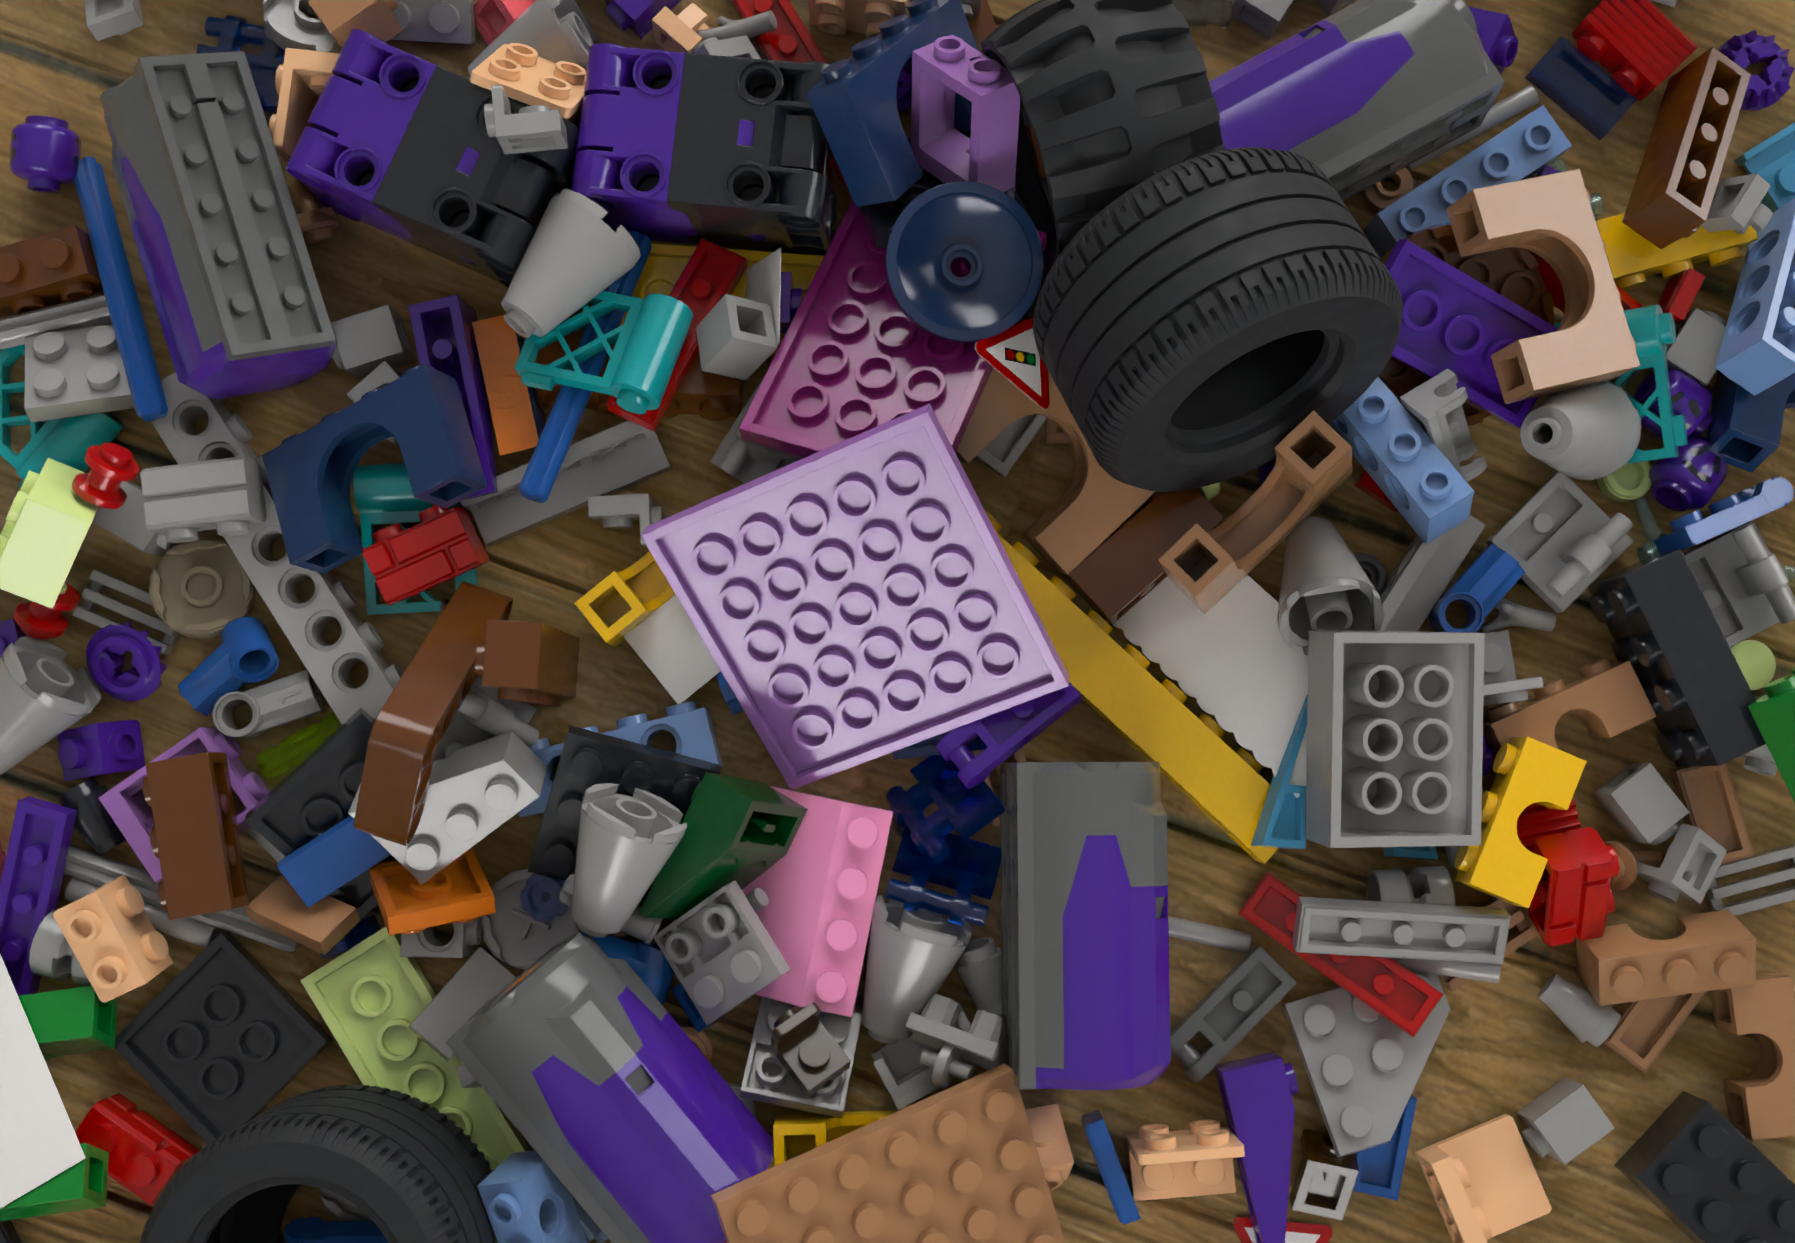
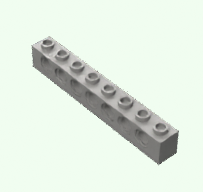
[152,372,404,725]

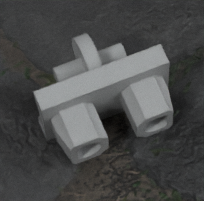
[905,993,1006,1089]

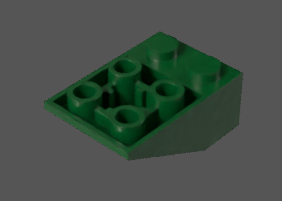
[639,772,808,919]

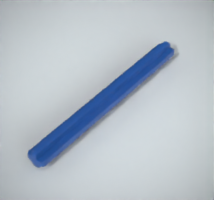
[74,156,168,422]
[519,231,652,503]

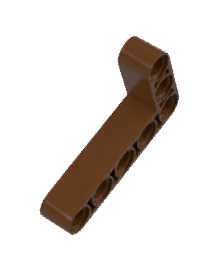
[354,581,513,847]

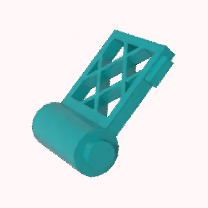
[514,291,693,414]
[1554,304,1688,464]
[0,344,125,489]
[353,462,478,615]

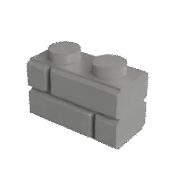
[140,456,266,543]

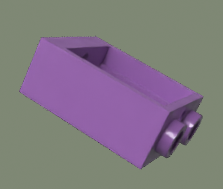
[911,34,1020,192]
[99,727,270,882]

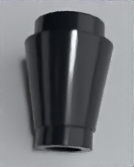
[56,777,126,856]

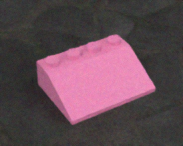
[742,786,893,1017]

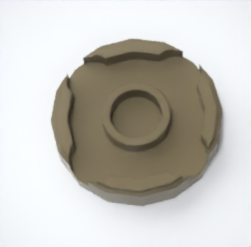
[149,539,256,638]

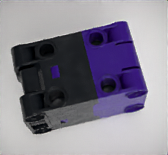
[285,29,580,288]
[571,43,837,256]

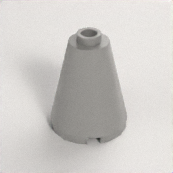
[467,0,598,80]
[501,189,641,338]
[1520,381,1641,480]
[1278,517,1385,655]
[0,636,101,775]
[571,783,687,938]
[861,894,972,1044]

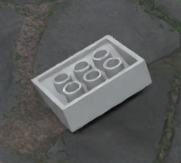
[1305,630,1485,848]

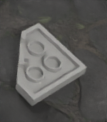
[1283,970,1450,1158]

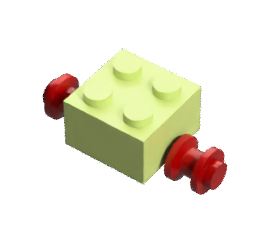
[0,443,140,640]

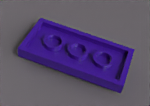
[1385,239,1558,428]

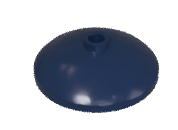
[885,182,1044,342]

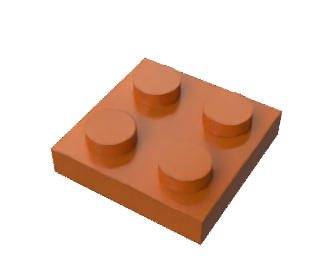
[369,847,496,936]

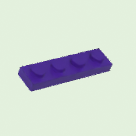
[0,796,77,996]

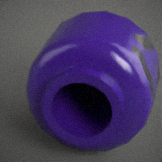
[9,116,81,193]
[1633,369,1713,440]
[1649,437,1728,512]

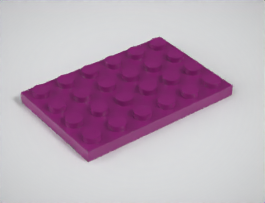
[739,199,1047,458]

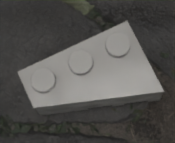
[348,731,547,884]

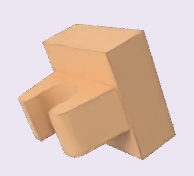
[652,3,709,53]

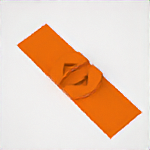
[472,314,539,455]

